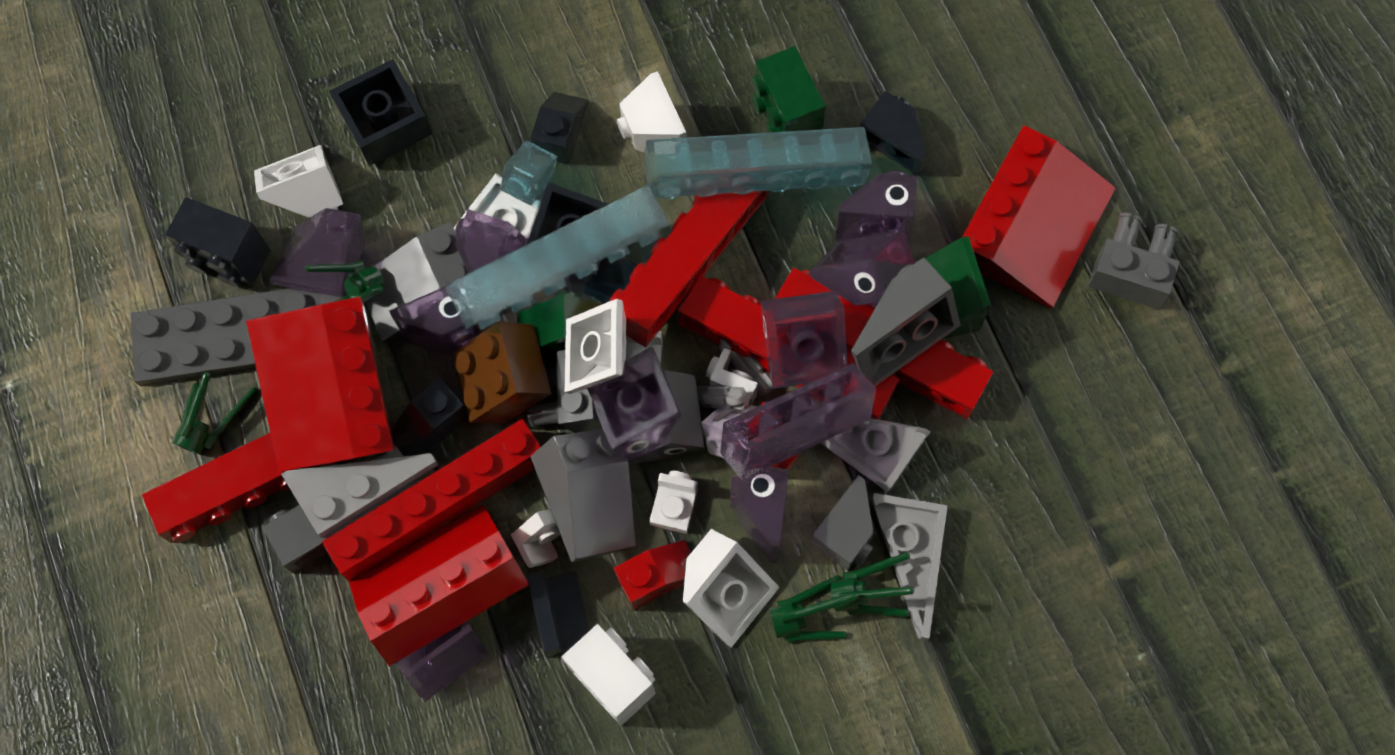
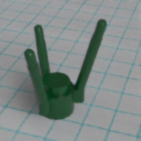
[305,261,384,302]
[172,372,257,455]
[831,552,915,617]
[769,575,859,644]

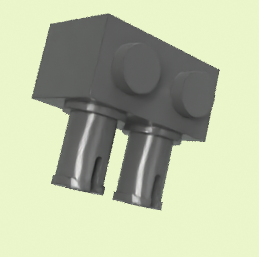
[1088,213,1180,310]
[527,350,612,433]

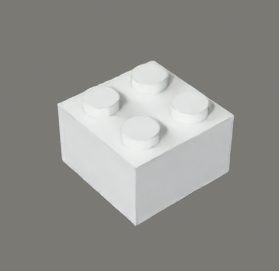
[562,624,656,726]

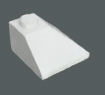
[617,71,688,166]
[254,145,343,218]
[565,299,627,394]
[683,529,779,647]

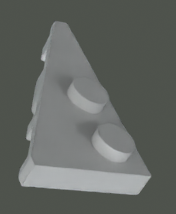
[781,403,930,492]
[282,453,438,538]
[872,493,948,641]

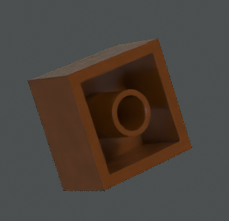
[453,322,552,423]

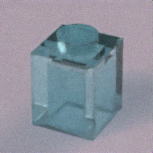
[500,140,558,206]

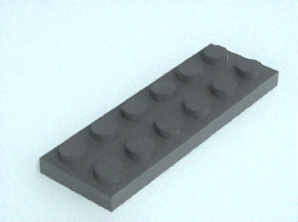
[131,280,348,386]

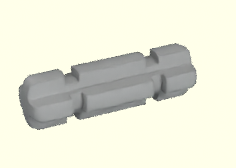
[718,338,776,396]
[697,385,752,410]

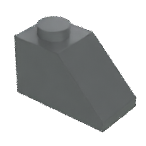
[811,475,874,571]

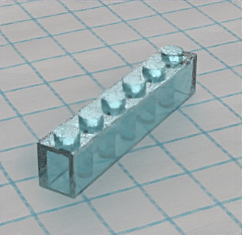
[644,127,872,199]
[445,184,669,330]

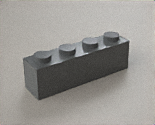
[262,447,419,574]

